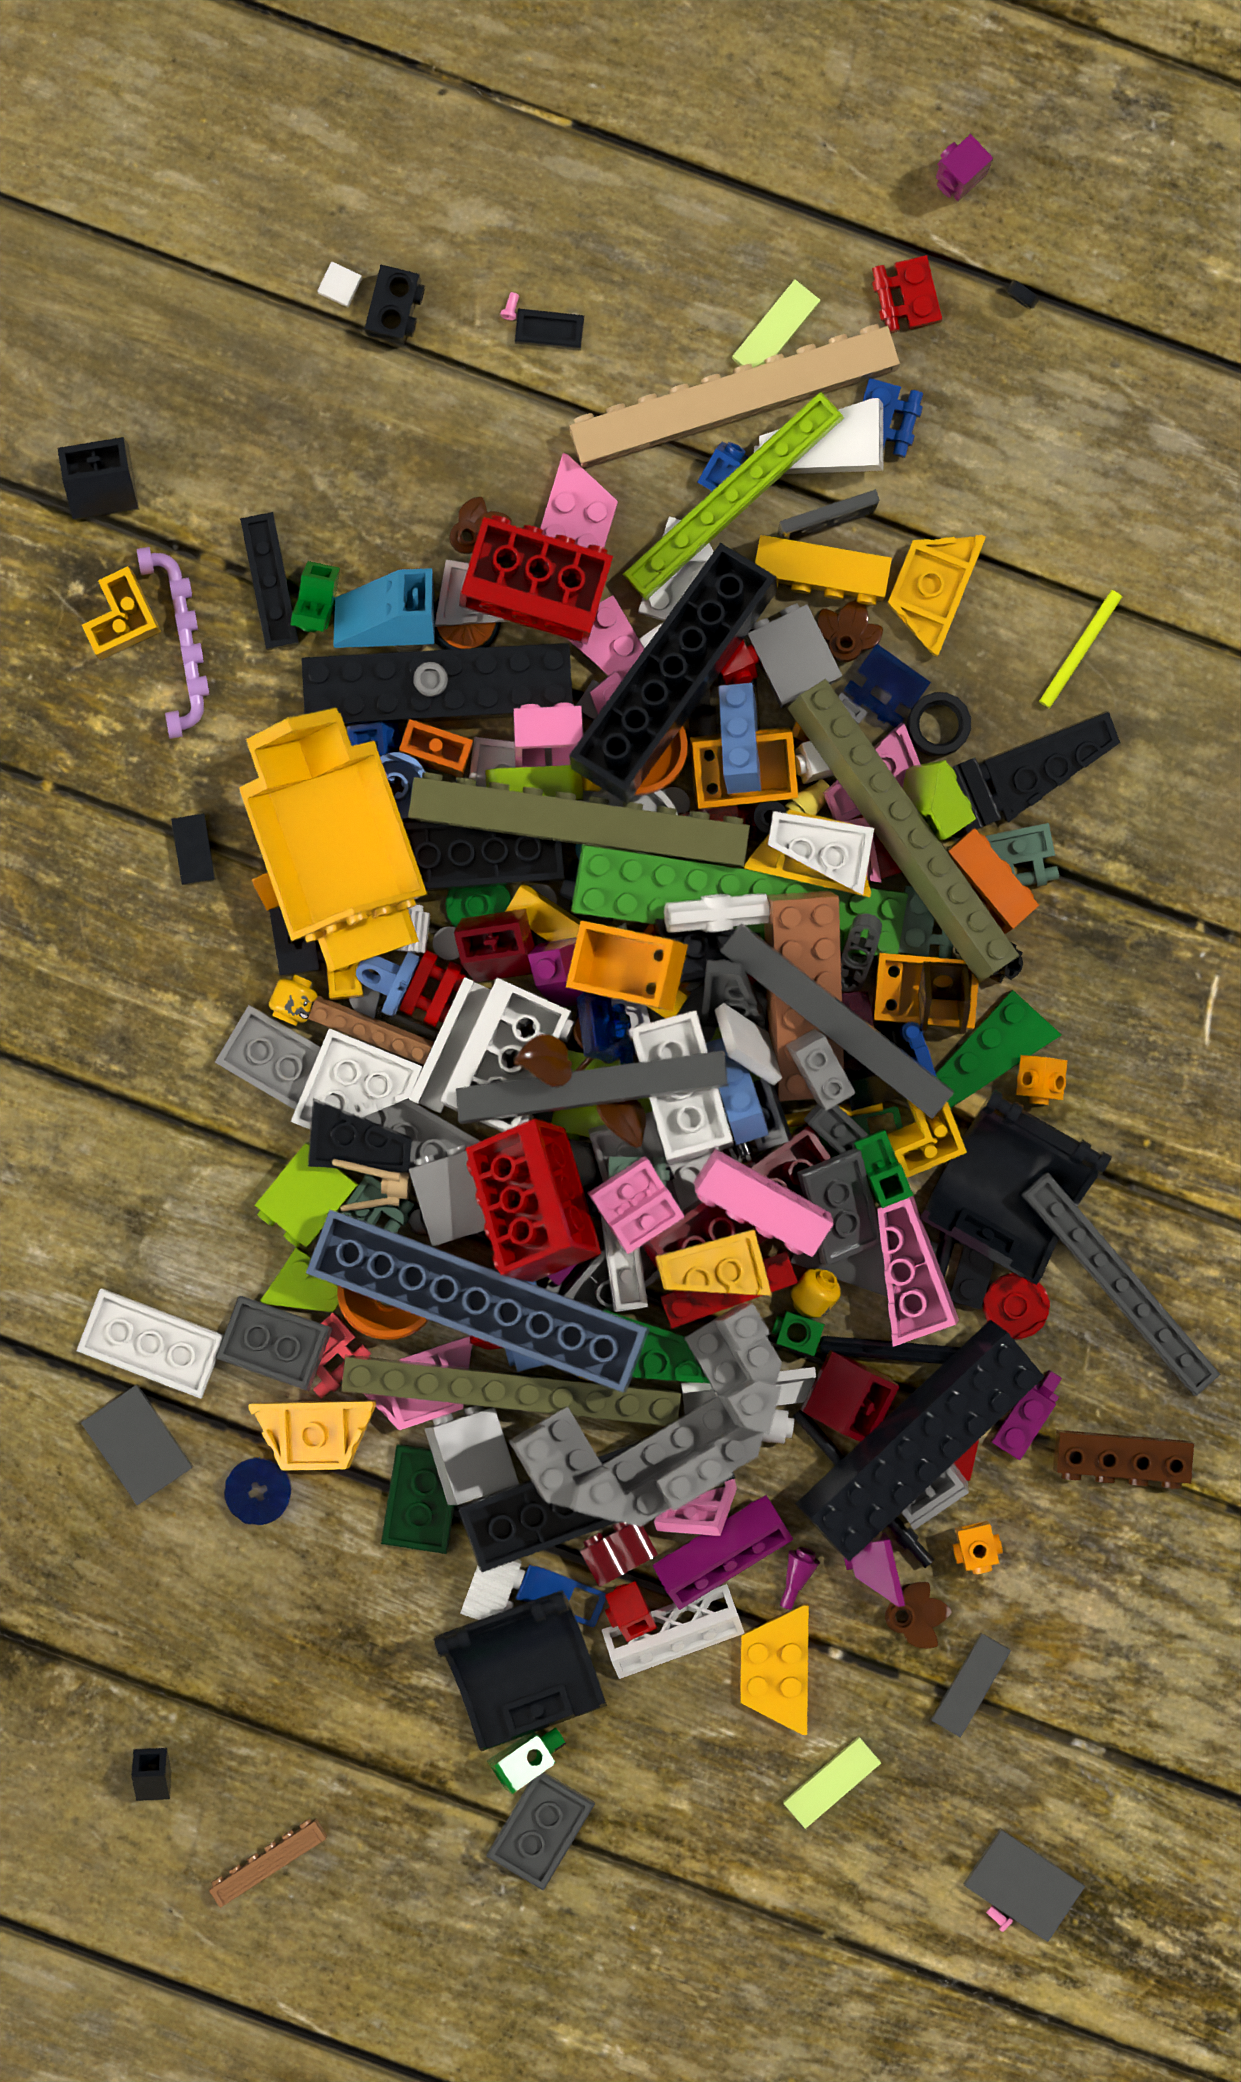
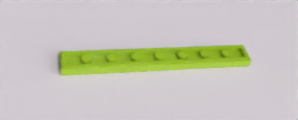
[622,392,844,600]

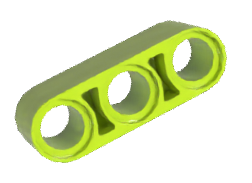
[485,765,583,801]

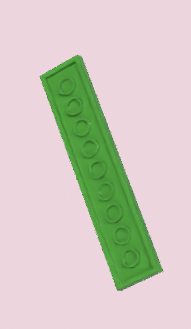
[571,844,908,956]

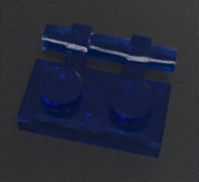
[843,644,931,728]
[576,992,635,1065]

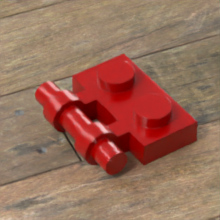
[872,255,943,333]

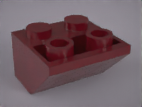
[454,909,535,982]
[800,1350,900,1442]

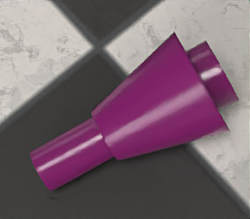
[780,1547,820,1610]

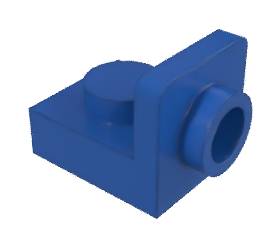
[697,442,749,491]
[347,722,402,756]

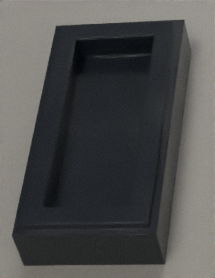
[515,308,584,351]
[171,813,216,885]

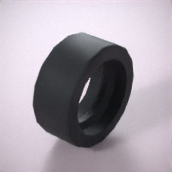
[907,692,971,757]

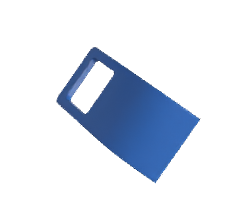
[516,1565,606,1627]

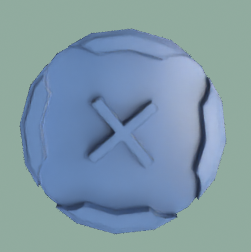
[356,951,420,1016]

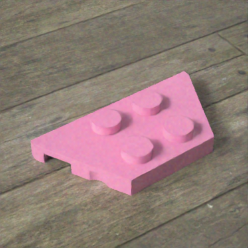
[532,453,618,576]
[363,1336,473,1430]

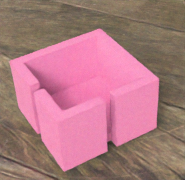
[514,702,583,768]

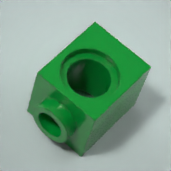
[771,1310,825,1356]

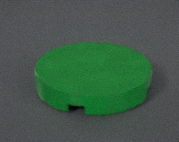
[445,885,511,928]

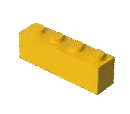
[755,535,892,605]

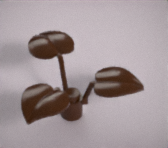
[514,1012,646,1149]

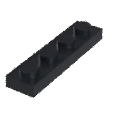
[240,512,300,650]

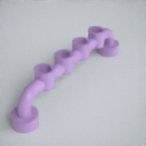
[137,547,209,739]

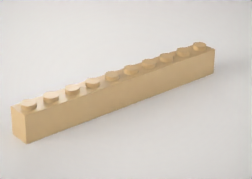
[569,324,900,468]

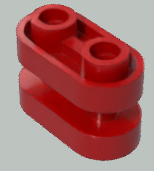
[399,950,466,1027]

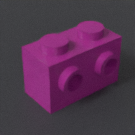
[936,134,993,201]

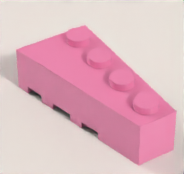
[877,1196,959,1347]

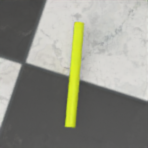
[1039,590,1122,708]

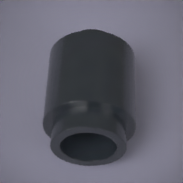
[753,801,786,835]

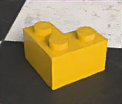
[82,566,161,660]
[887,1099,967,1178]

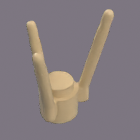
[332,1159,412,1212]

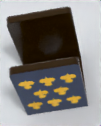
[918,961,971,1034]

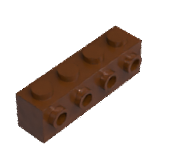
[1053,1430,1194,1489]

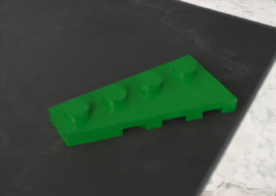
[936,990,1062,1109]
[603,1309,710,1384]

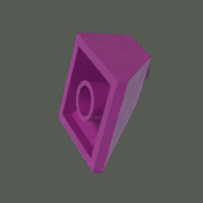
[527,937,612,1007]
[843,1532,905,1607]

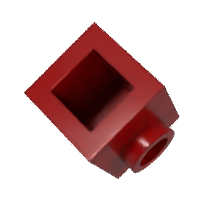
[720,641,760,685]
[605,1581,657,1642]

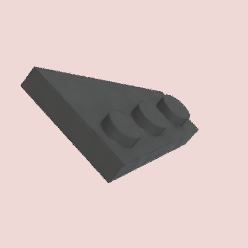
[701,960,768,1032]

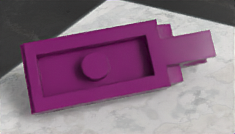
[991,1370,1062,1460]

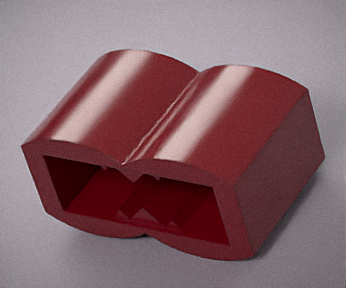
[580,1522,658,1587]

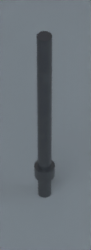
[793,1410,934,1568]

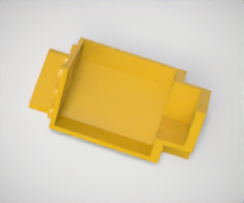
[239,708,427,972]

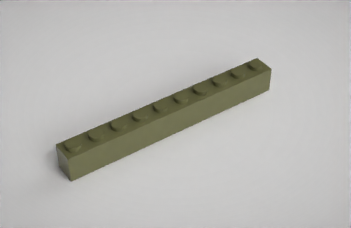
[788,679,1019,983]
[408,772,750,868]
[341,1355,681,1426]

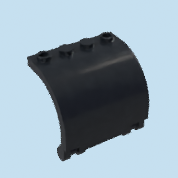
[920,1089,1112,1285]
[433,1590,607,1752]

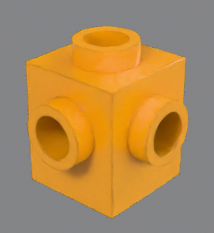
[1016,1055,1068,1105]
[952,1520,1003,1574]

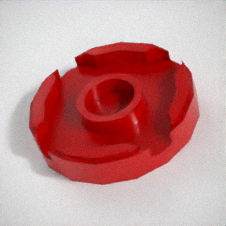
[983,1273,1050,1339]

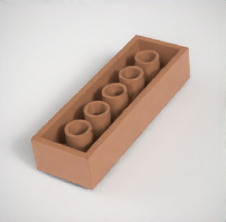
[764,891,844,1101]

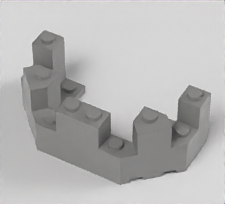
[509,1303,782,1526]

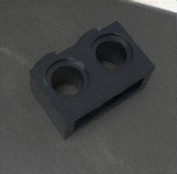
[364,264,425,345]

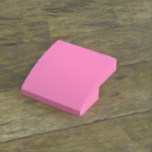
[588,1156,684,1254]

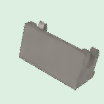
[901,1463,969,1530]

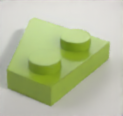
[260,1247,339,1313]

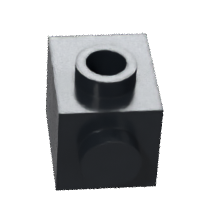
[131,1748,172,1801]

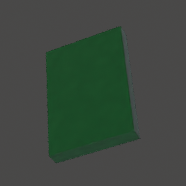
[381,1444,455,1554]

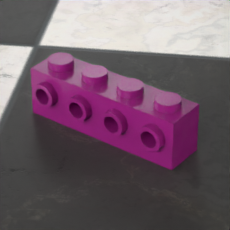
[652,1495,794,1610]

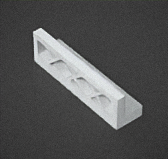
[409,977,491,1113]
[681,1367,816,1415]
[602,1584,745,1679]

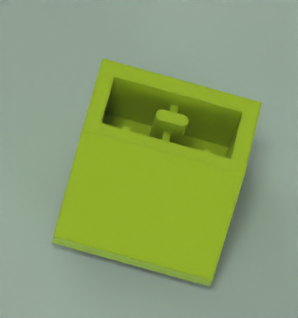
[903,760,976,840]

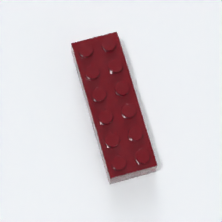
[642,1126,831,1297]

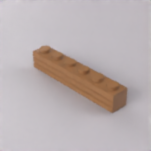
[308,996,435,1065]
[209,1818,327,1908]

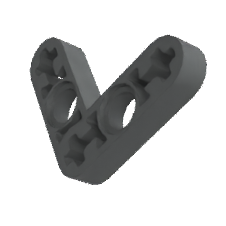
[841,913,882,992]

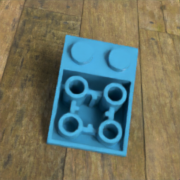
[333,568,435,648]

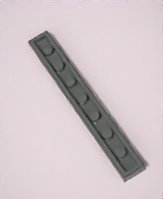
[720,923,954,1119]
[456,1051,729,1124]
[1021,1173,1221,1396]

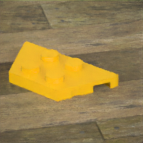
[887,535,986,657]
[743,810,871,897]
[249,1400,376,1470]
[740,1604,809,1735]

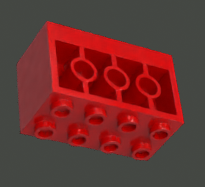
[459,515,613,645]
[465,1119,602,1282]

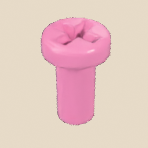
[500,292,519,321]
[986,1905,1013,1932]

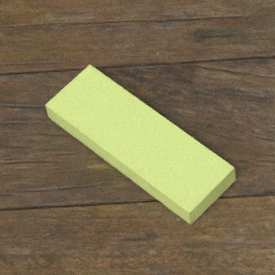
[732,280,821,368]
[783,1736,881,1829]

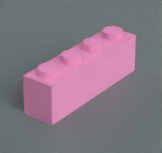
[694,1149,834,1257]

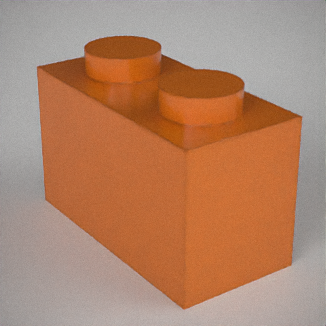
[399,719,473,778]

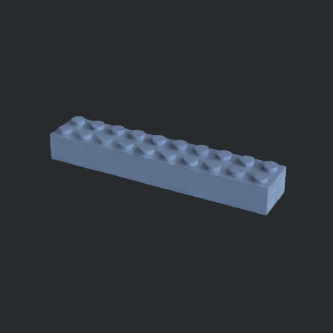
[306,1210,650,1393]

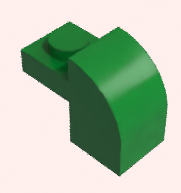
[291,561,340,632]
[853,1129,914,1208]

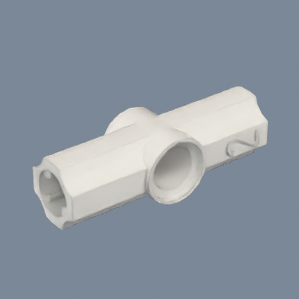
[664,893,770,932]

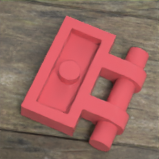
[313,1312,371,1399]

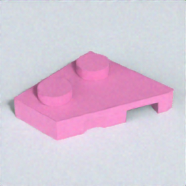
[654,1479,737,1536]

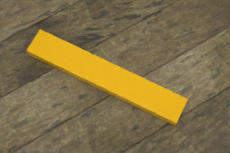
[505,883,691,1019]

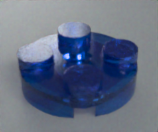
[224,1457,292,1525]

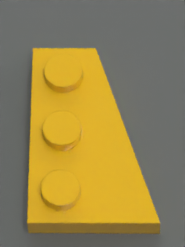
[656,1230,772,1296]

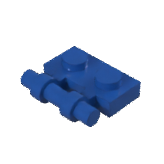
[863,378,923,458]
[899,1022,936,1076]

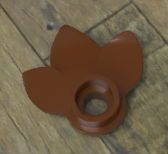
[449,497,512,554]
[818,600,883,662]
[885,1582,952,1649]

